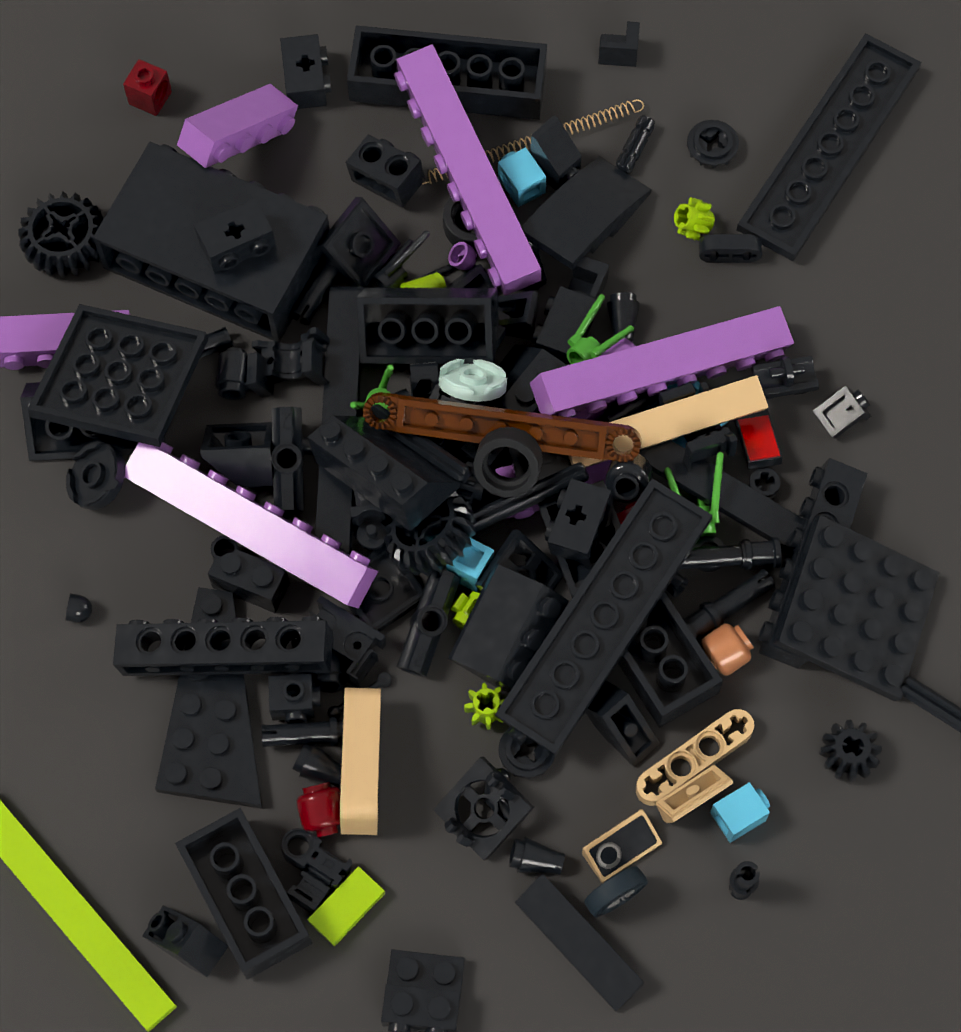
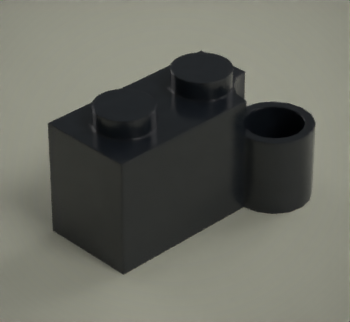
[208,535,290,613]

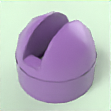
[448,242,477,270]

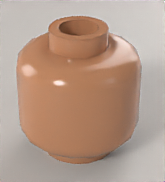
[701,623,754,676]

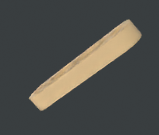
[636,709,754,806]

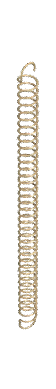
[422,99,644,184]

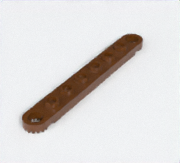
[363,392,642,462]

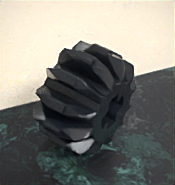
[819,719,882,782]

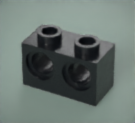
[345,134,426,207]

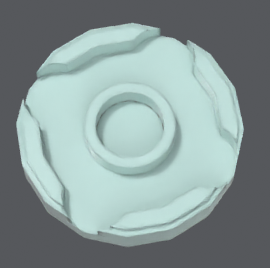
[438,359,507,402]

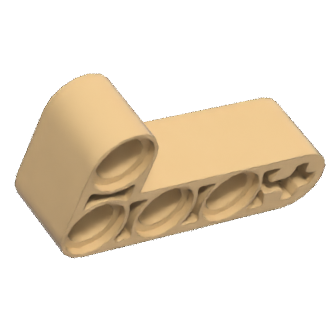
[340,687,381,835]

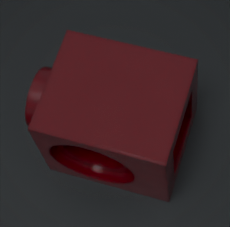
[123,59,172,116]

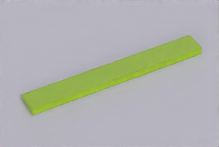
[0,800,177,1032]

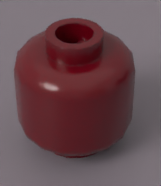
[296,782,341,837]

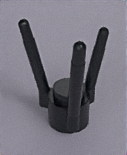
[373,231,456,288]

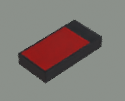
[734,408,783,470]

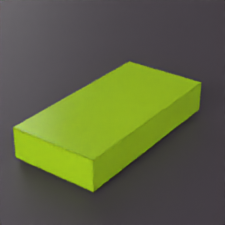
[307,866,385,947]

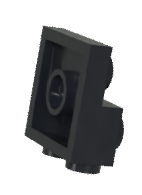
[381,949,465,1032]

